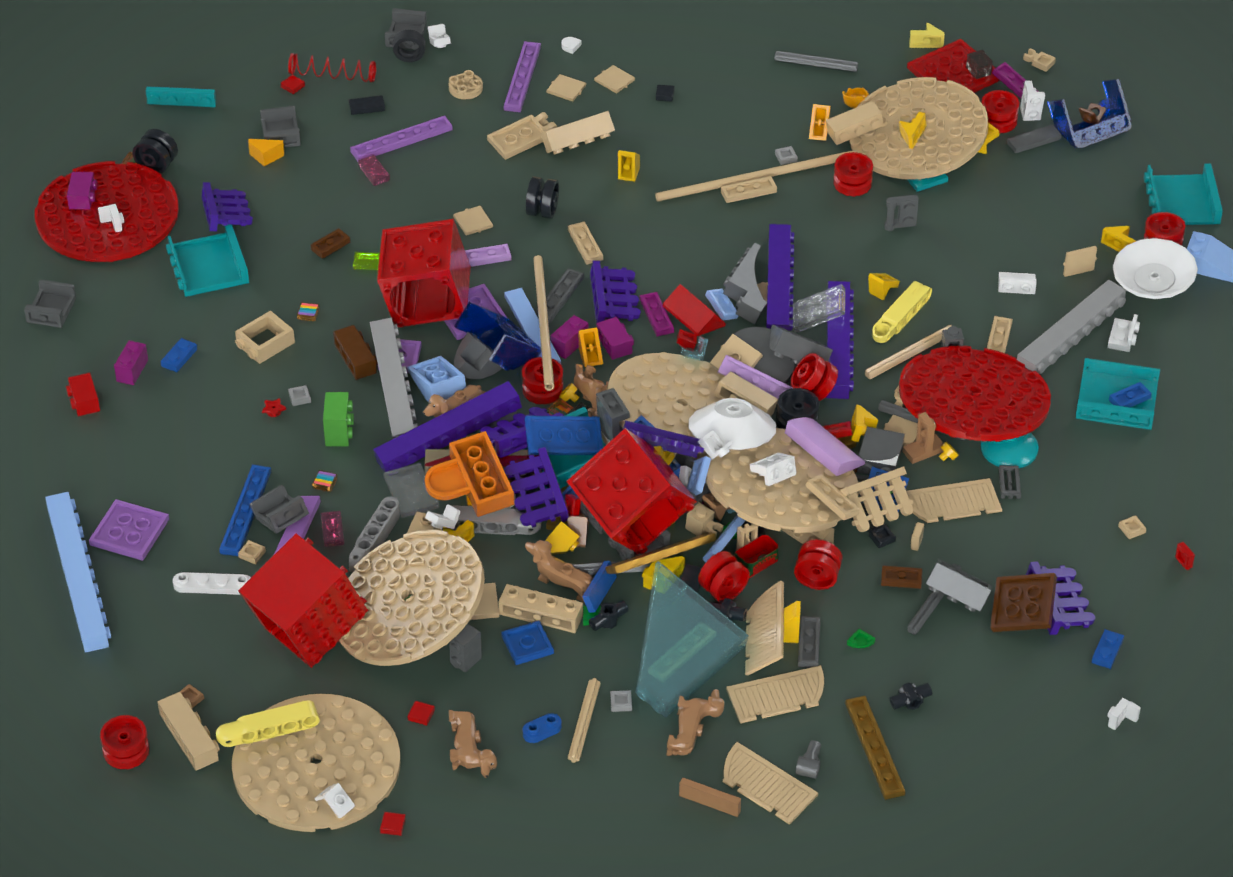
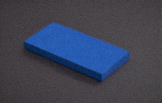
[525,416,603,455]

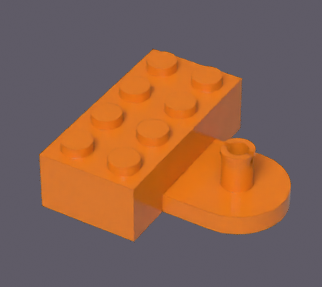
[425,431,514,517]

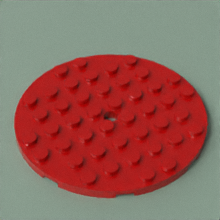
[35,161,179,262]
[899,346,1051,442]

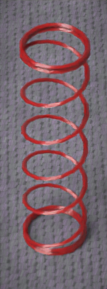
[288,53,376,83]

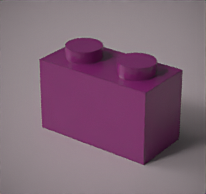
[67,172,97,209]
[550,315,589,359]
[596,317,634,360]
[114,340,148,385]

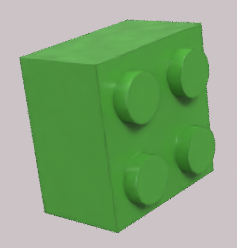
[323,392,354,446]

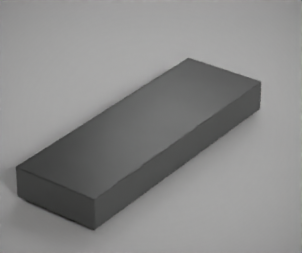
[1007,124,1061,154]
[798,616,820,668]

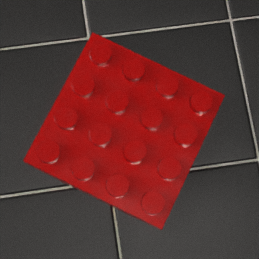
[907,39,1000,93]

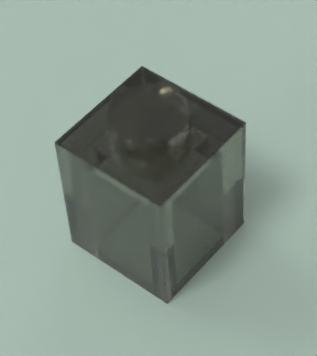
[966,50,992,79]

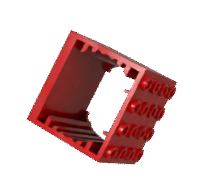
[377,219,471,328]
[567,428,697,554]
[238,533,368,668]

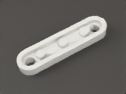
[173,572,251,595]

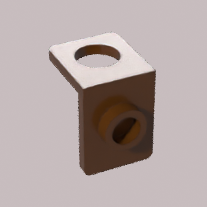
[1079,103,1106,126]

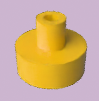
[559,383,579,403]
[939,441,959,461]

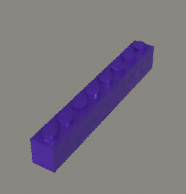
[766,224,794,331]
[826,281,854,399]
[373,381,522,476]

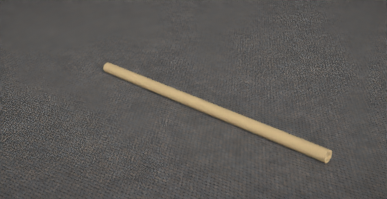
[655,150,857,202]
[534,255,554,391]

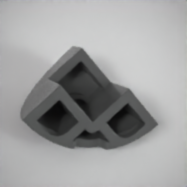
[454,332,507,379]

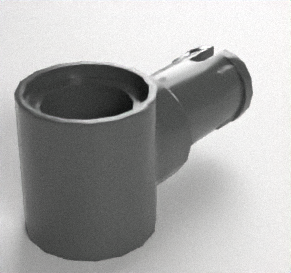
[796,740,821,779]

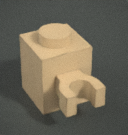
[685,502,724,536]

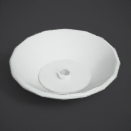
[1113,238,1198,299]
[689,398,776,450]

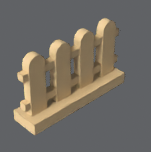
[840,466,914,532]

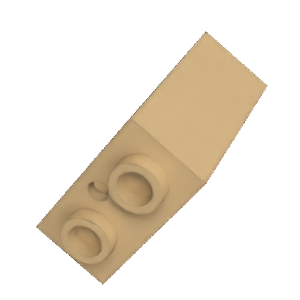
[235,310,295,364]

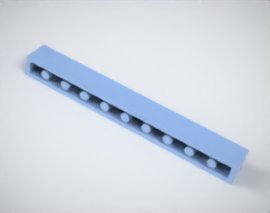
[45,492,111,653]

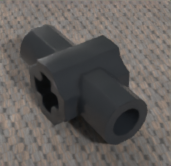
[705,598,747,625]
[589,601,628,631]
[889,682,933,710]

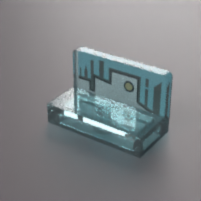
[680,336,708,361]

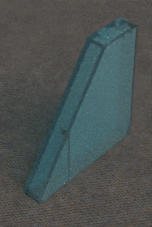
[635,561,749,718]

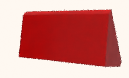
[663,284,726,336]

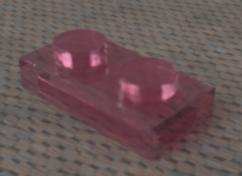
[358,155,390,186]
[321,511,344,547]

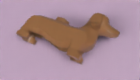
[574,364,609,417]
[423,385,485,418]
[525,540,593,603]
[667,689,724,756]
[449,710,497,778]

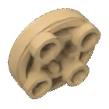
[449,70,483,99]

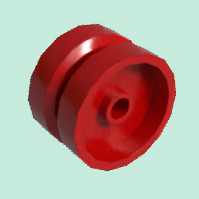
[981,90,1020,133]
[833,152,873,196]
[1143,212,1186,246]
[791,353,838,401]
[522,357,564,405]
[794,539,842,590]
[698,551,750,602]
[100,715,149,769]

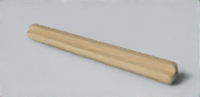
[568,678,601,763]

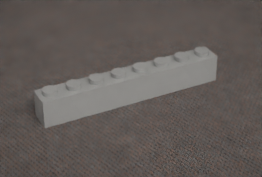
[1017,280,1126,374]
[370,317,418,439]

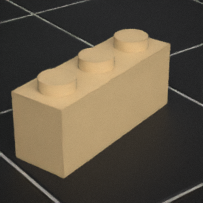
[826,101,884,145]
[715,372,778,416]

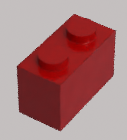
[66,373,100,416]

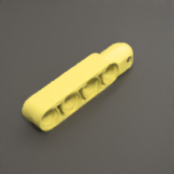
[872,281,932,343]
[216,700,320,747]

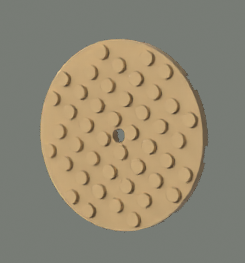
[849,77,988,180]
[607,352,725,459]
[706,428,859,533]
[339,530,485,666]
[232,694,401,832]

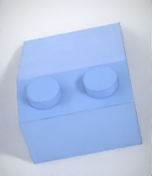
[1187,231,1233,283]
[407,356,466,402]

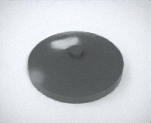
[724,327,795,384]

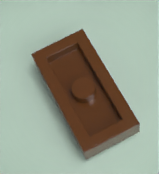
[311,228,350,259]
[881,566,922,589]

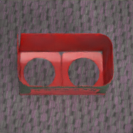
[735,535,778,578]

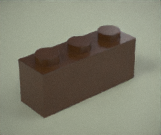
[333,325,378,380]

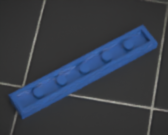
[219,465,271,556]

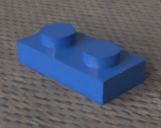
[161,338,197,372]
[1109,382,1152,408]
[1092,629,1124,669]

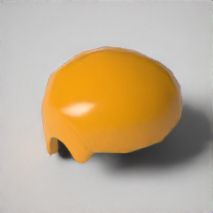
[842,88,869,109]

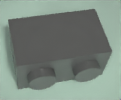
[449,623,482,673]

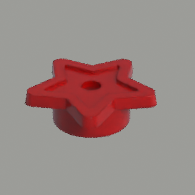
[262,398,286,417]

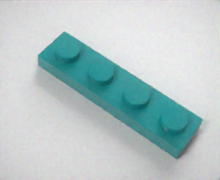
[146,87,217,107]

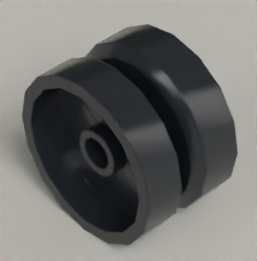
[132,129,178,174]
[526,177,559,219]
[775,388,820,429]

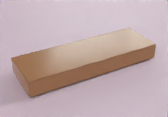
[679,778,741,817]

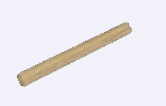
[865,325,951,379]

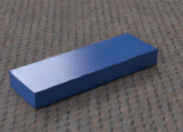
[582,561,617,613]

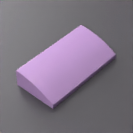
[785,417,865,476]

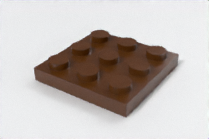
[990,573,1057,632]

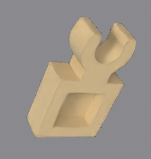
[1023,49,1056,72]

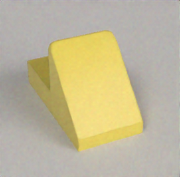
[909,23,945,48]

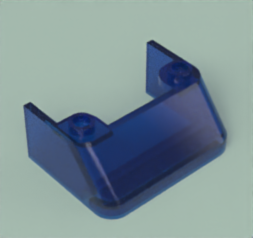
[1048,79,1132,148]
[454,301,542,371]

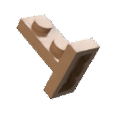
[902,412,944,464]

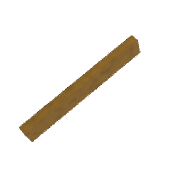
[605,533,717,574]
[845,696,905,800]

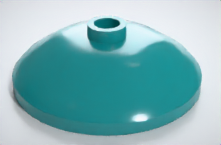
[981,433,1039,468]

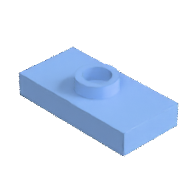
[705,288,738,321]
[687,456,711,495]

